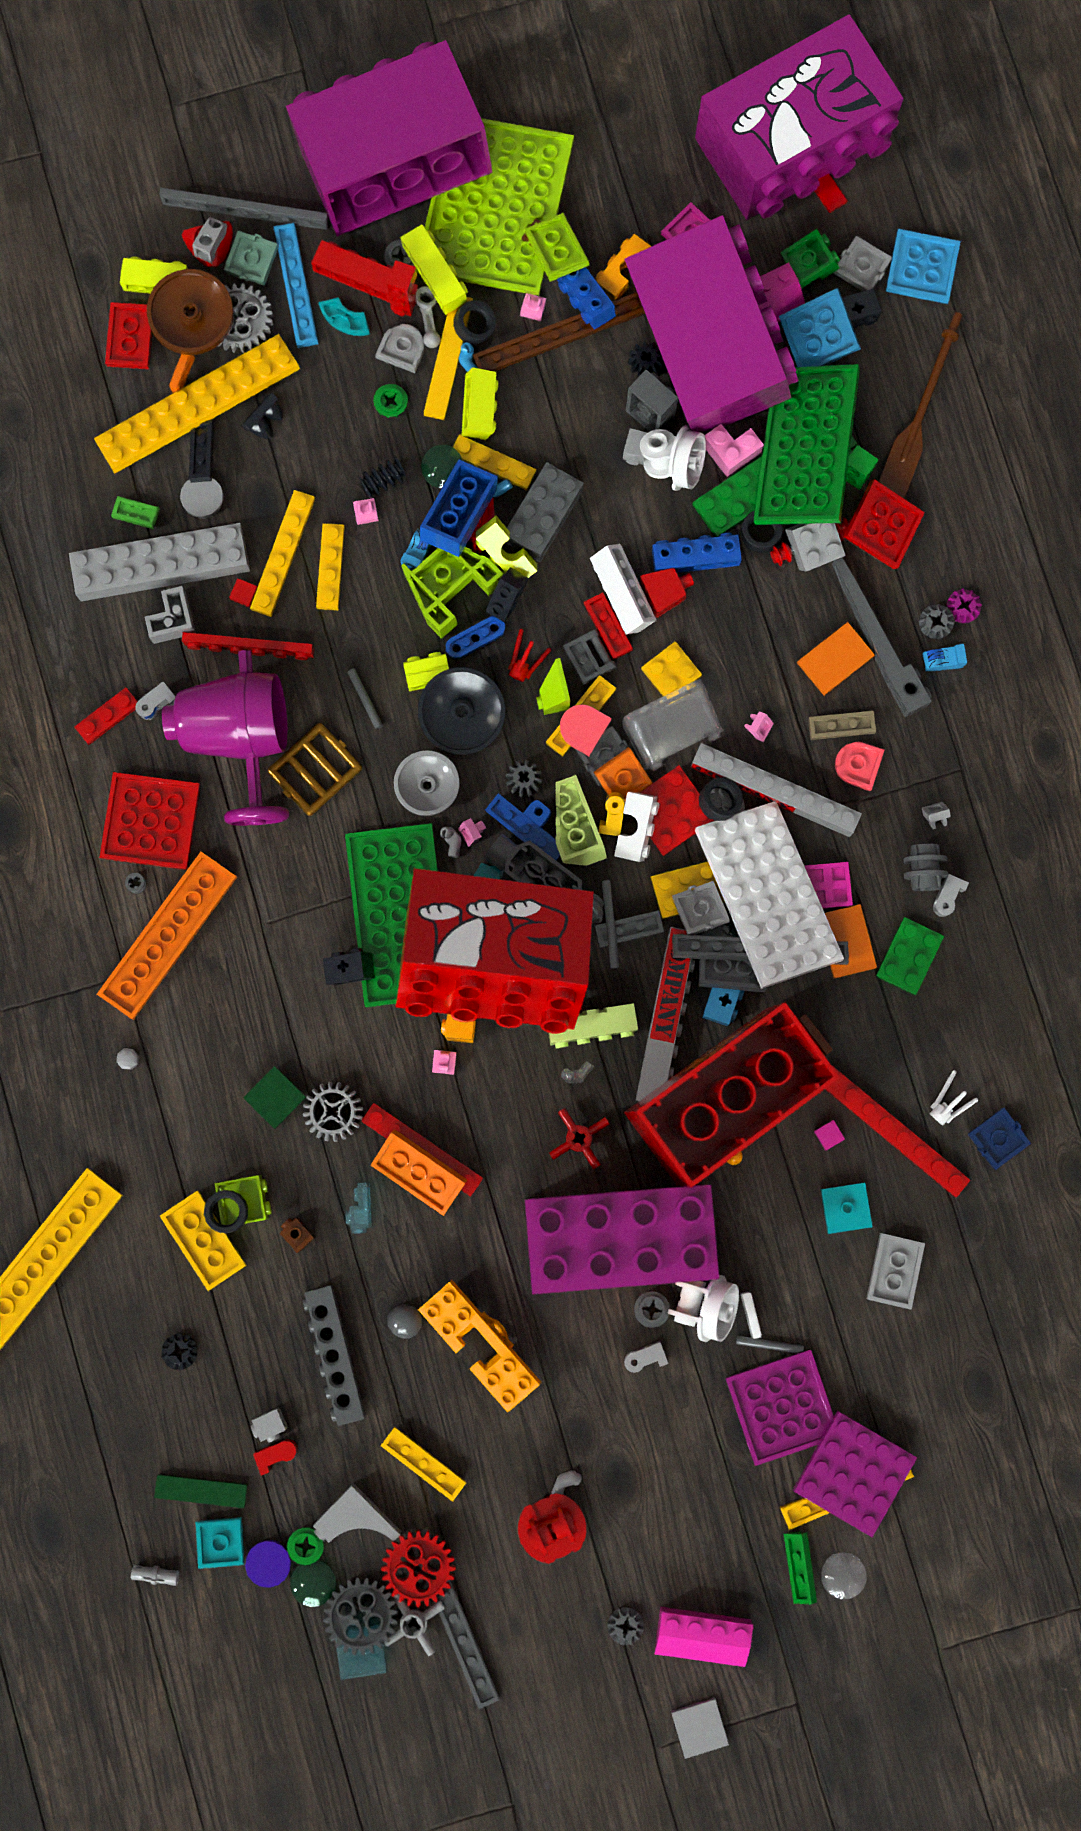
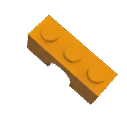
[595,234,652,301]
[441,1014,476,1043]

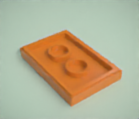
[797,622,875,696]
[825,904,877,979]

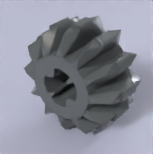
[505,760,542,797]

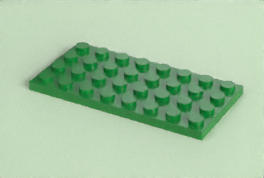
[754,364,860,525]
[345,823,438,1008]

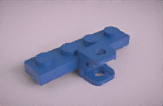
[485,793,560,861]

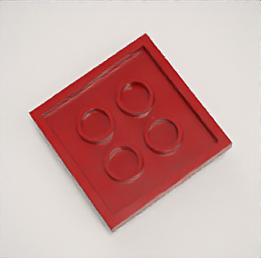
[844,479,925,569]
[640,765,714,856]

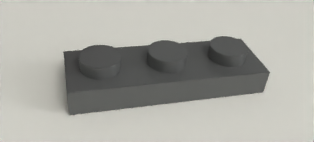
[595,910,664,948]

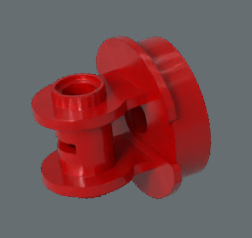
[518,1493,586,1564]

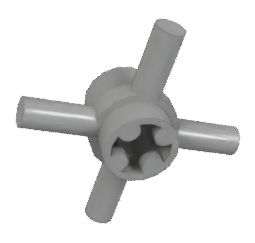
[383,1594,445,1656]

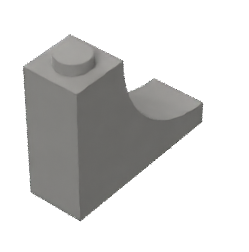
[313,1483,401,1542]

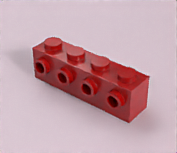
[311,240,393,302]

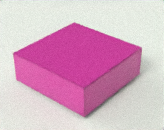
[814,1120,845,1151]

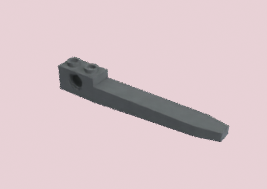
[832,557,932,718]

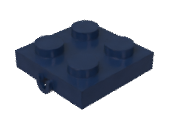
[968,1108,1031,1170]

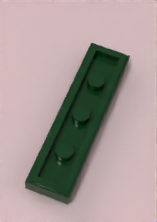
[154,1474,248,1508]

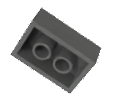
[626,370,678,432]

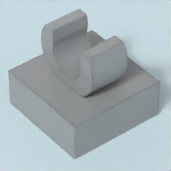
[922,802,951,829]

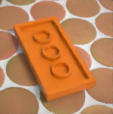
[371,1129,467,1216]

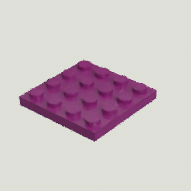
[725,1349,834,1466]
[793,1410,917,1537]

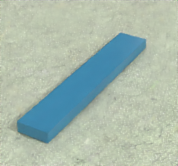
[274,223,318,348]

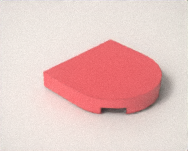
[560,705,612,757]
[835,742,885,791]

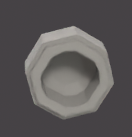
[117,1048,139,1070]

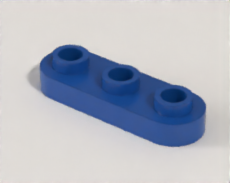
[446,616,505,660]

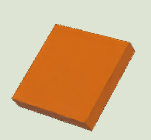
[593,747,653,803]

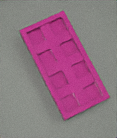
[804,862,853,909]

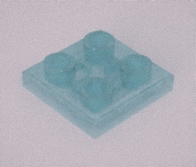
[336,1625,387,1680]

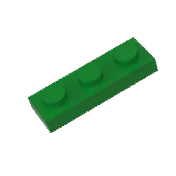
[784,1532,817,1604]

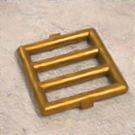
[267,723,362,816]

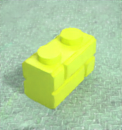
[403,652,449,692]

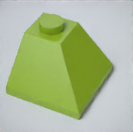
[536,658,570,715]

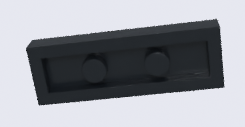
[189,420,214,483]

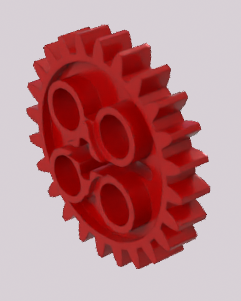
[381,1529,456,1607]

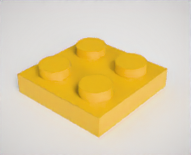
[641,641,702,702]

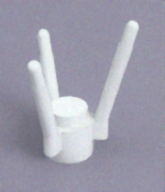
[930,1070,978,1125]

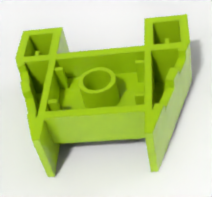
[401,547,504,639]

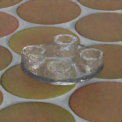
[821,1553,867,1599]

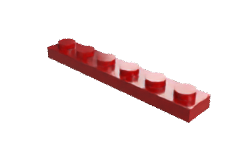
[182,632,314,660]
[361,1103,483,1197]

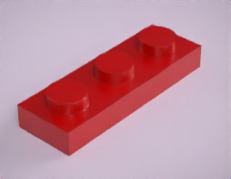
[584,593,633,660]
[74,688,137,745]

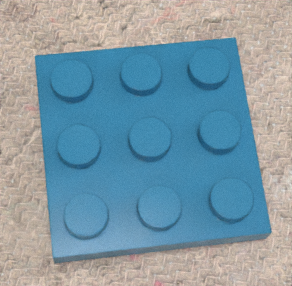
[885,229,960,304]
[779,288,861,367]

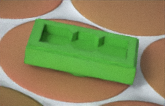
[111,496,160,529]

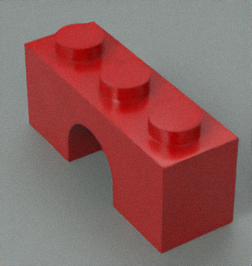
[387,260,419,317]

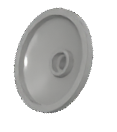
[394,751,460,816]

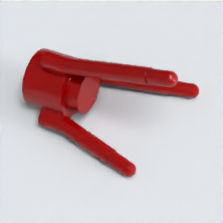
[508,629,551,682]

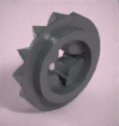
[384,240,414,266]
[919,604,954,639]
[634,1291,670,1328]
[607,1607,644,1645]

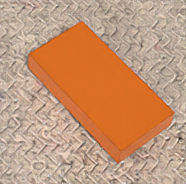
[169,354,195,393]

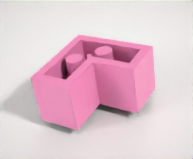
[704,424,764,478]

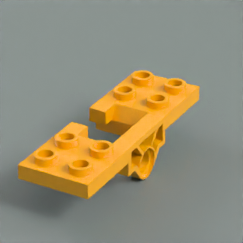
[418,1280,542,1412]

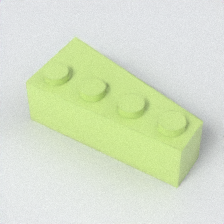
[549,1004,638,1049]

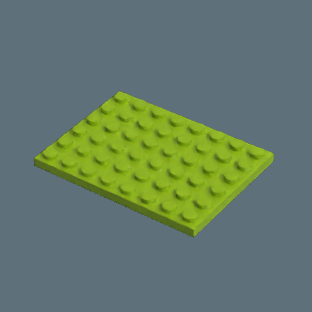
[416,118,574,296]

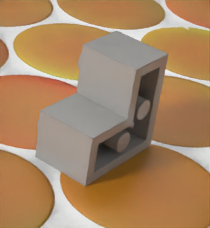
[145,586,196,644]

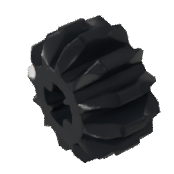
[628,341,664,377]

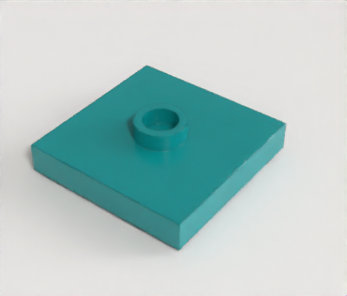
[820,1183,873,1234]
[195,1517,245,1569]

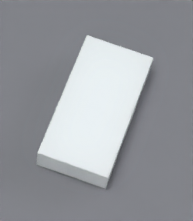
[740,1291,762,1339]

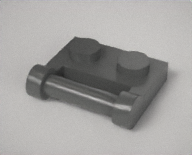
[563,629,617,685]

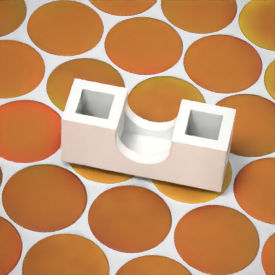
[614,791,659,862]

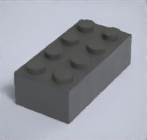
[505,462,584,562]

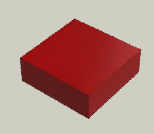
[229,578,258,608]

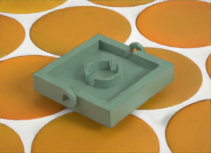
[224,231,279,286]

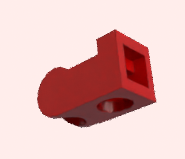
[253,1439,298,1476]

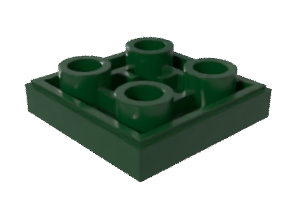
[243,1066,306,1129]

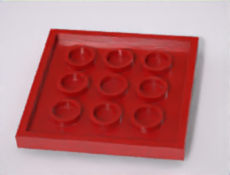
[99,772,200,870]

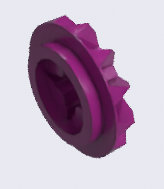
[947,588,982,623]

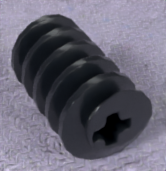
[358,456,406,499]

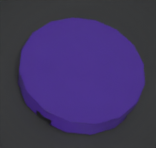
[245,1540,291,1588]

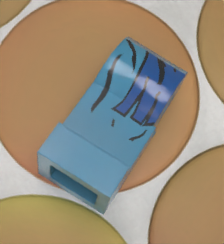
[400,529,431,571]
[923,644,967,671]

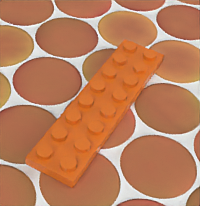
[97,852,237,1020]

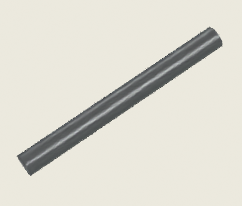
[602,880,619,969]

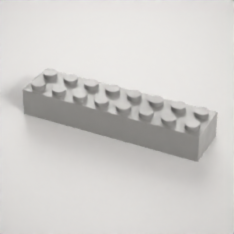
[69,523,250,601]

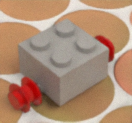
[770,518,851,572]

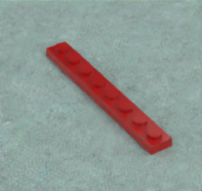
[825,1066,970,1197]

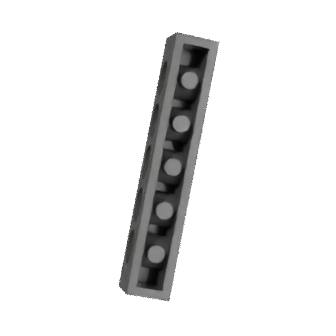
[302,1285,366,1426]

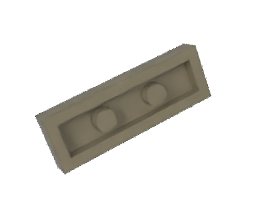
[808,711,876,740]

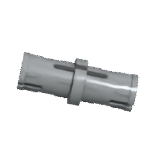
[131,1565,179,1586]

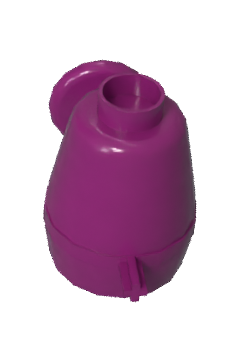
[162,650,289,826]

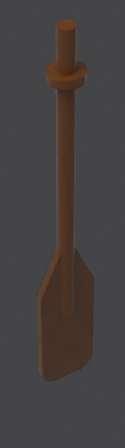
[879,312,962,498]

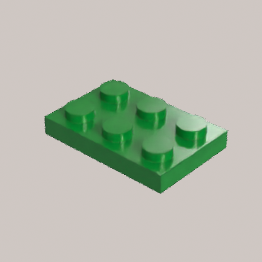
[875,917,944,996]

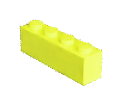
[400,225,468,315]

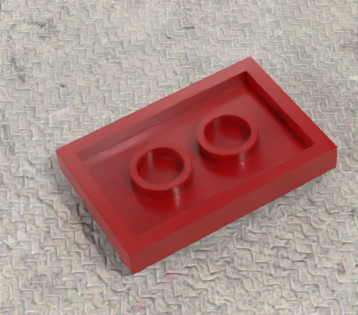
[105,302,152,369]

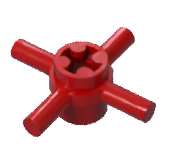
[549,1108,610,1169]

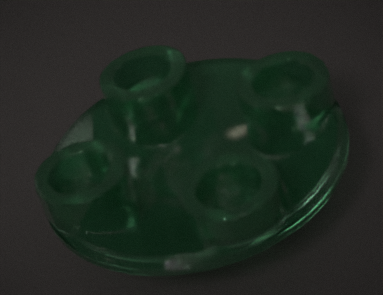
[421,445,463,488]
[290,1560,336,1607]

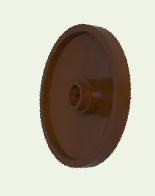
[147,269,234,355]

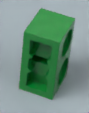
[846,445,879,490]

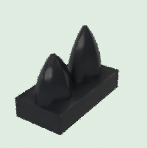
[240,393,283,439]

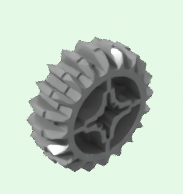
[303,1082,363,1142]

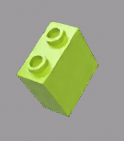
[215,1175,272,1225]

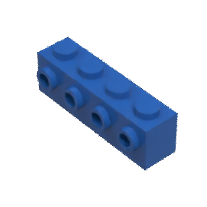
[556,267,616,330]
[652,533,742,573]

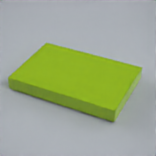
[525,213,589,282]

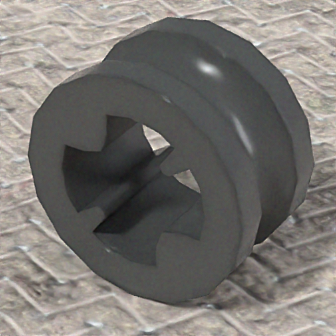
[125,873,146,894]

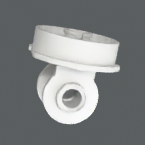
[640,425,706,491]
[668,1275,739,1342]

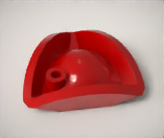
[182,221,232,267]

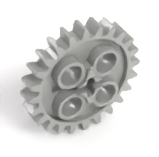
[218,283,273,353]

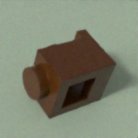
[279,1218,316,1253]

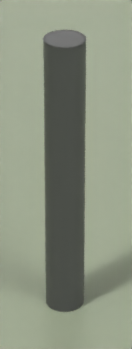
[347,668,383,729]
[736,1336,804,1353]

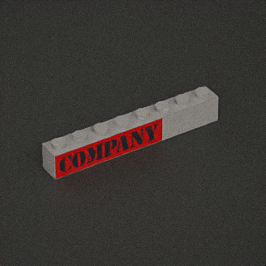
[690,743,862,837]
[635,927,696,1102]

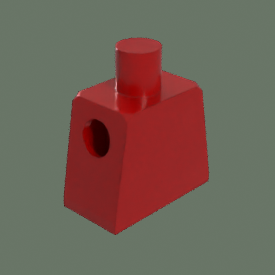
[639,568,694,618]

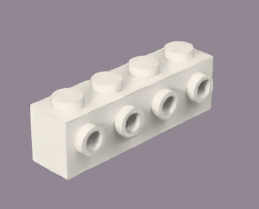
[590,544,656,635]

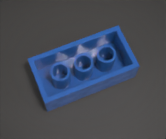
[420,459,498,557]

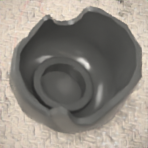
[387,1304,423,1339]

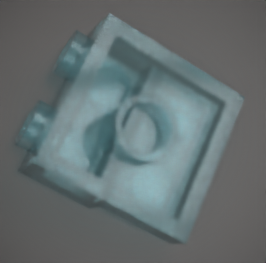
[346,1183,372,1234]

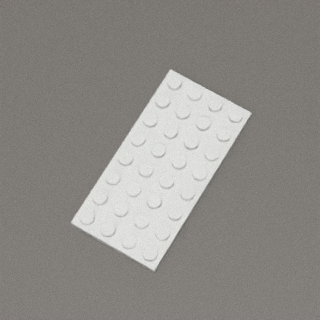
[695,802,844,989]

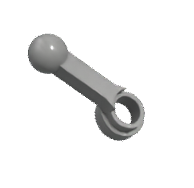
[415,286,440,348]

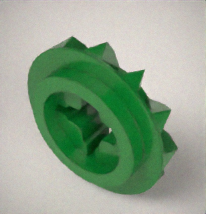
[374,384,408,418]
[287,1527,324,1565]

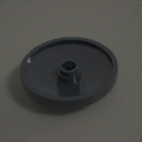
[418,667,505,755]

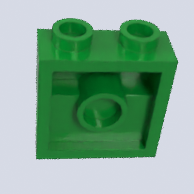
[781,229,841,289]

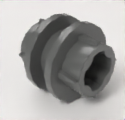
[903,844,948,891]

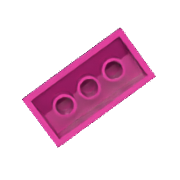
[758,263,805,322]
[655,1607,753,1667]

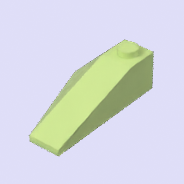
[556,775,607,866]

